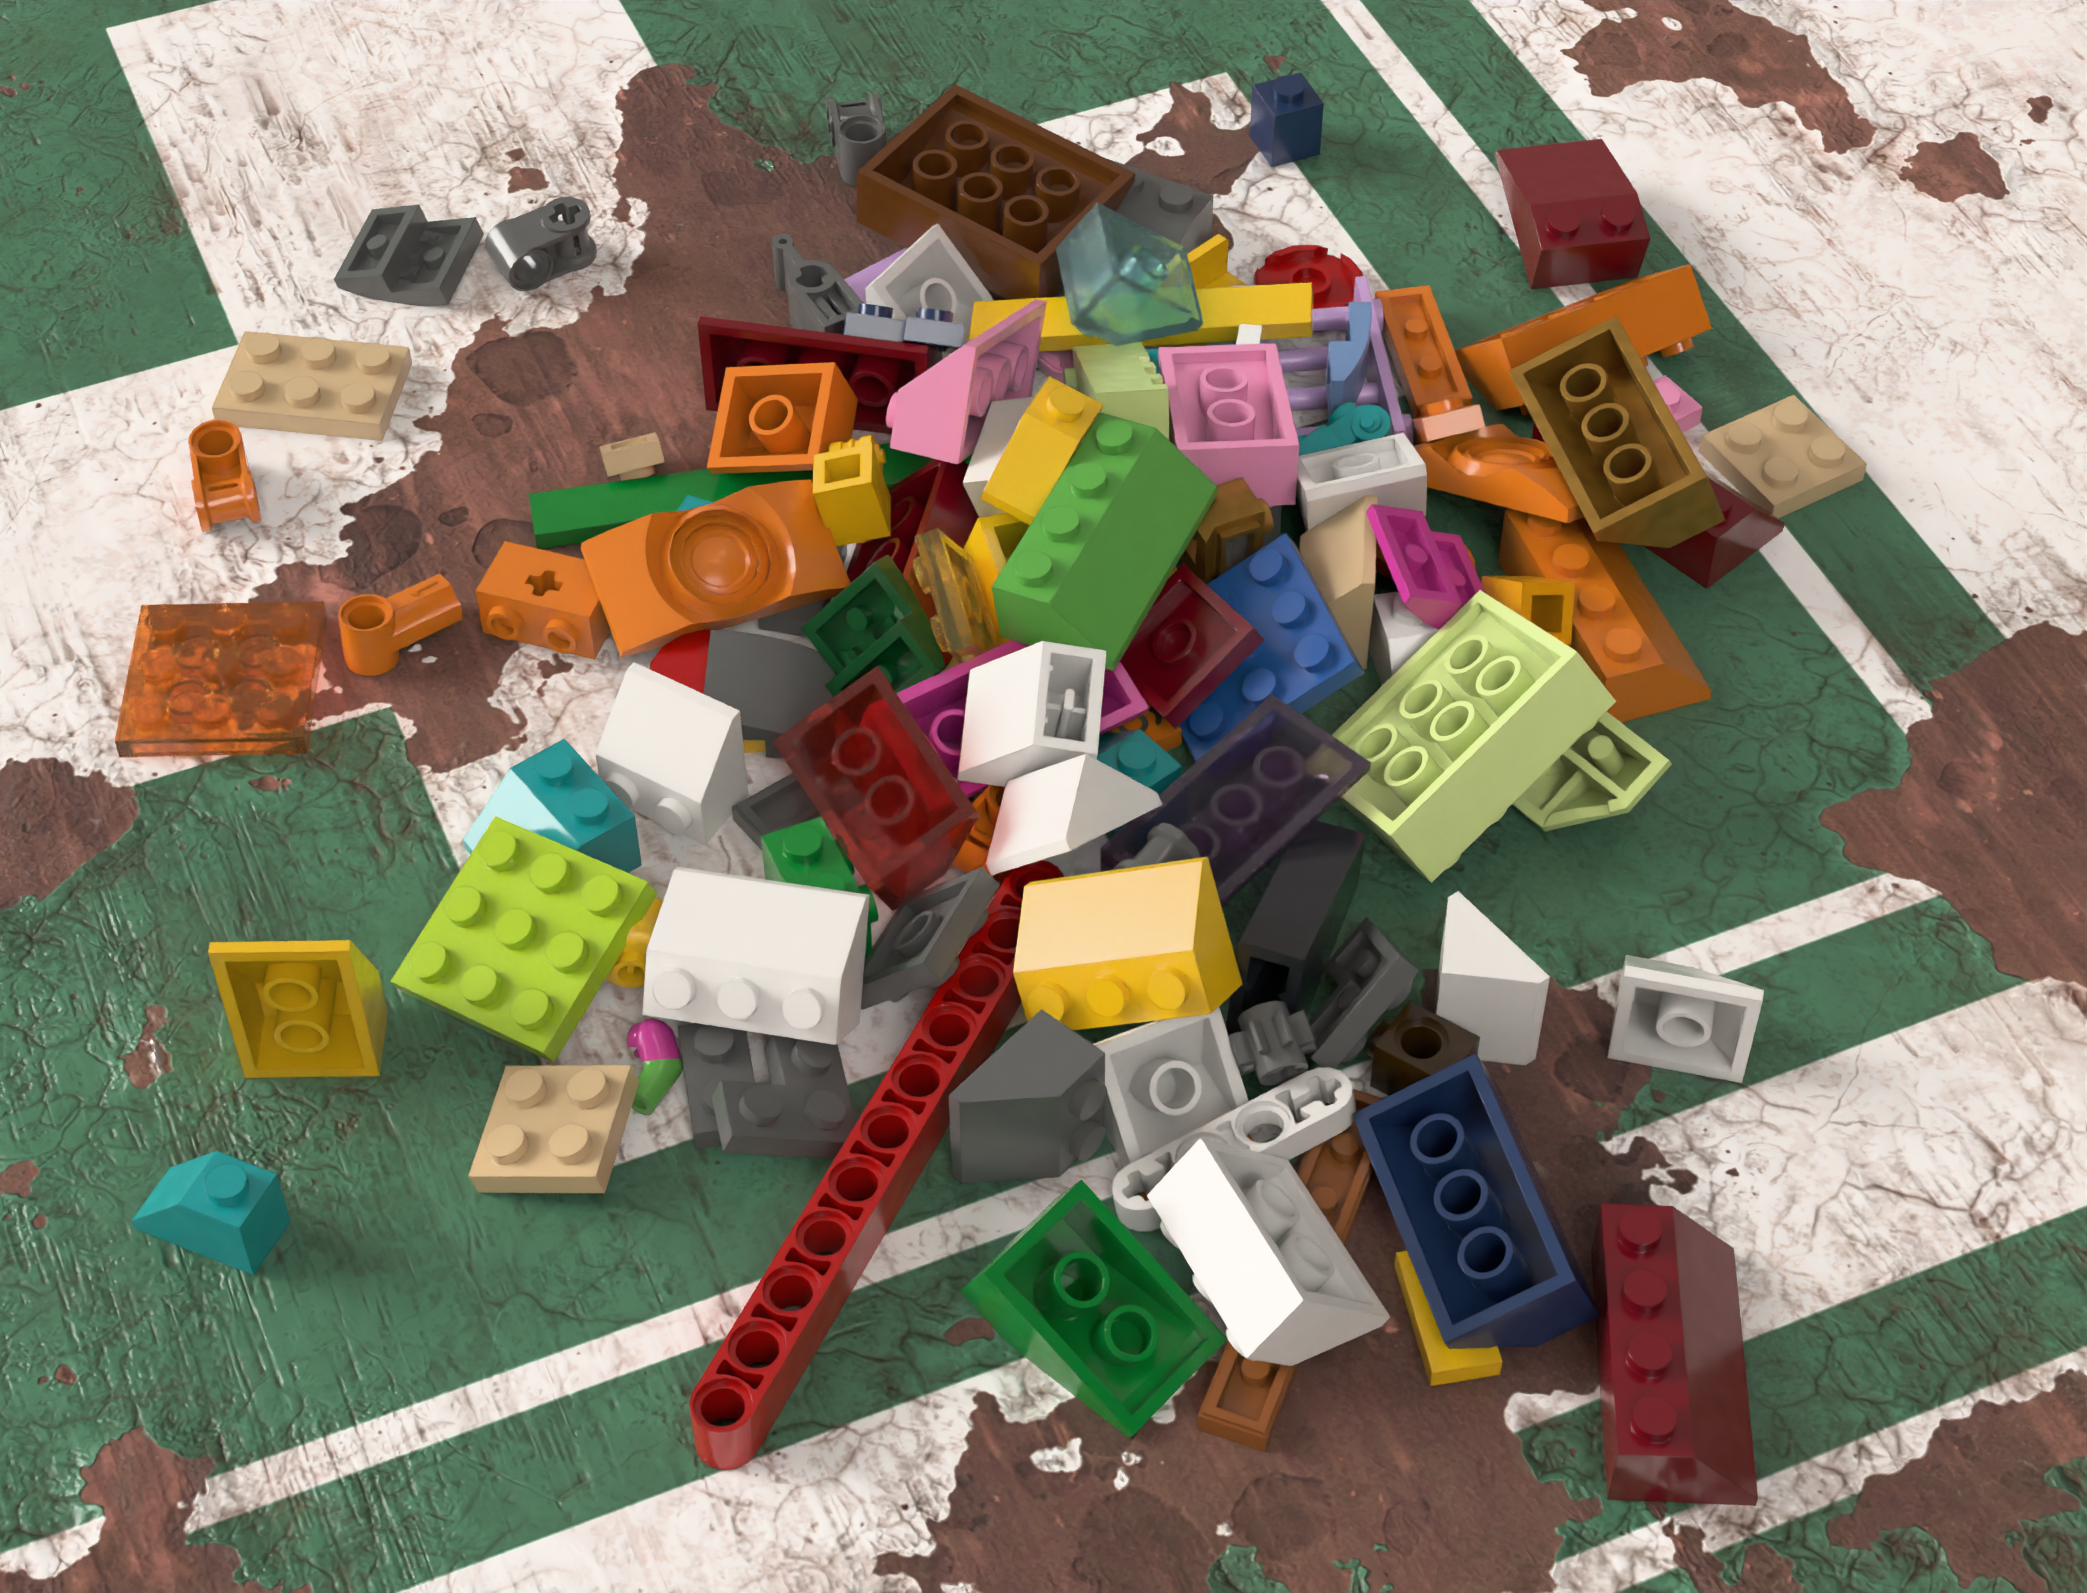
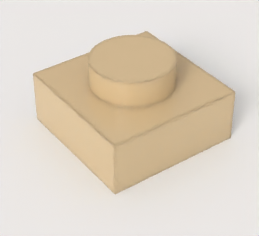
[599,432,665,481]

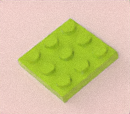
[390,816,658,1063]

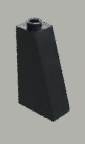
[1226,817,1366,1043]

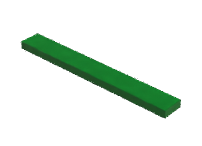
[528,443,973,549]

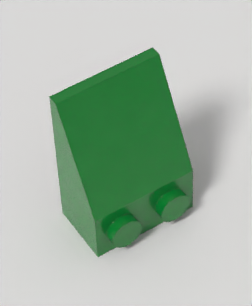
[960,1179,1228,1438]

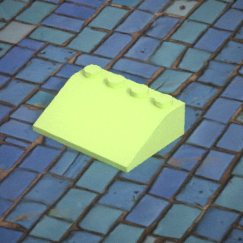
[1302,590,1616,883]

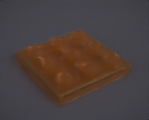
[114,601,327,757]

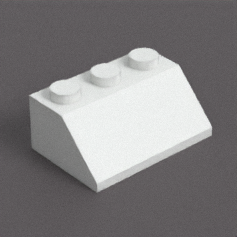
[642,867,870,1045]
[1147,1138,1390,1366]

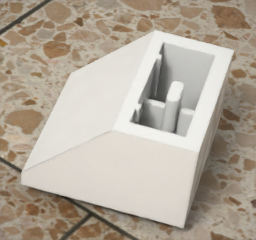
[957,641,1106,787]

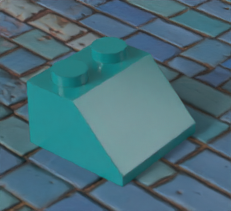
[463,739,642,873]

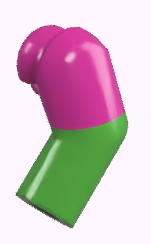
[626,1018,683,1116]

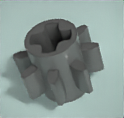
[1229,1001,1316,1085]

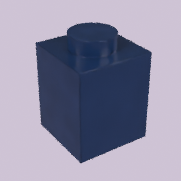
[1250,73,1324,167]

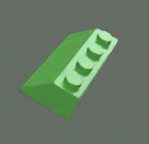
[992,413,1218,671]

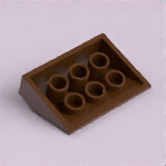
[857,84,1136,300]

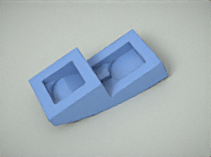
[1325,302,1372,420]

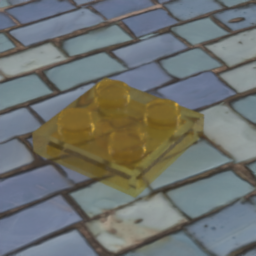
[913,528,999,664]

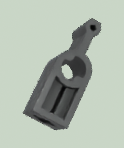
[771,233,864,335]

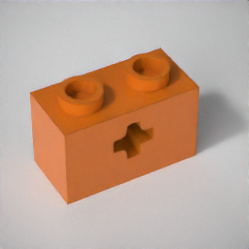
[475,541,611,660]

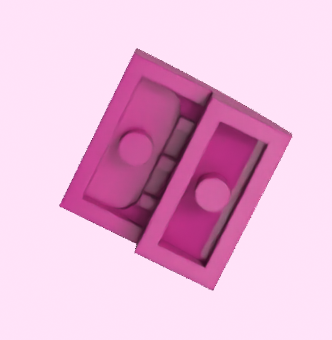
[1366,504,1485,630]

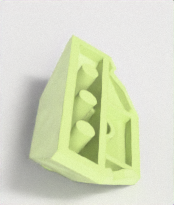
[1511,711,1672,831]

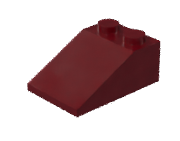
[1495,139,1650,290]

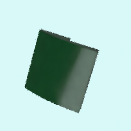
[801,555,945,732]

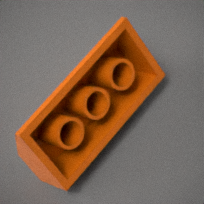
[1455,264,1712,415]
[1498,509,1712,723]

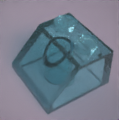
[1056,203,1204,346]

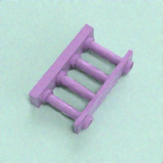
[1233,276,1413,445]

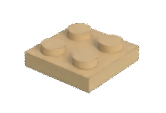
[1699,395,1867,519]
[468,1065,640,1193]

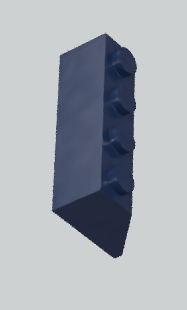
[1352,1053,1600,1349]

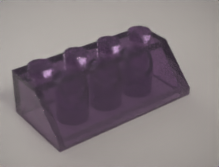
[1100,695,1371,907]

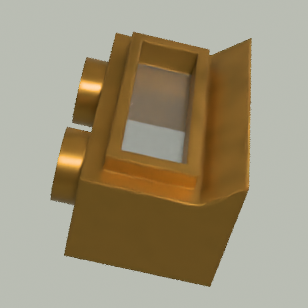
[1180,478,1274,584]

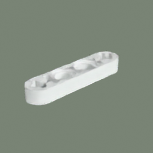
[1111,1067,1356,1232]

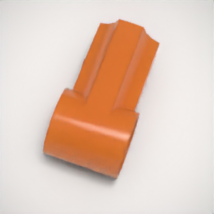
[338,573,463,676]

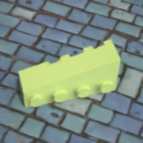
[1063,342,1169,440]

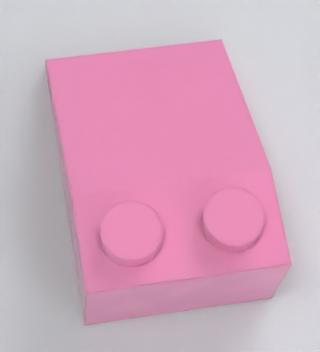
[1158,343,1299,508]

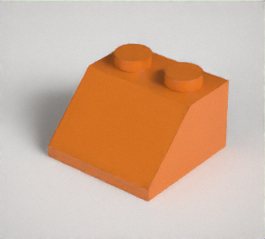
[707,362,858,474]

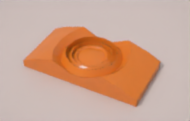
[1413,424,1584,523]
[581,479,851,658]

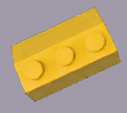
[1013,857,1243,1030]

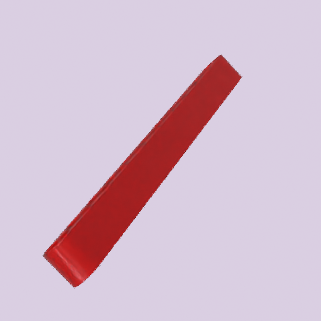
[689,860,1064,1470]

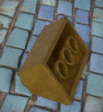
[1508,316,1725,548]

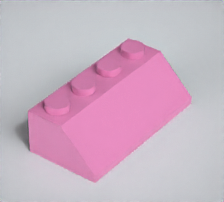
[886,299,1047,464]

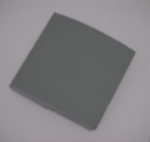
[334,205,484,306]
[704,630,836,759]

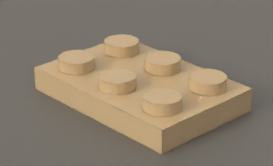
[212,331,412,441]

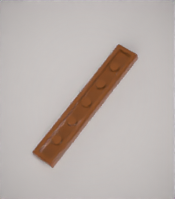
[1197,1089,1384,1452]

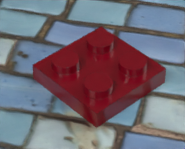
[1120,564,1264,729]

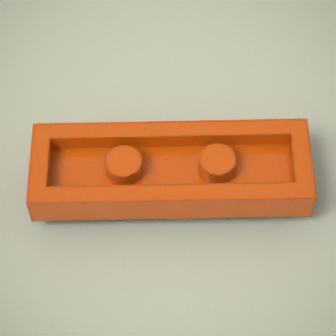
[1375,285,1473,418]

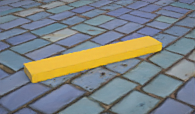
[969,282,1314,352]

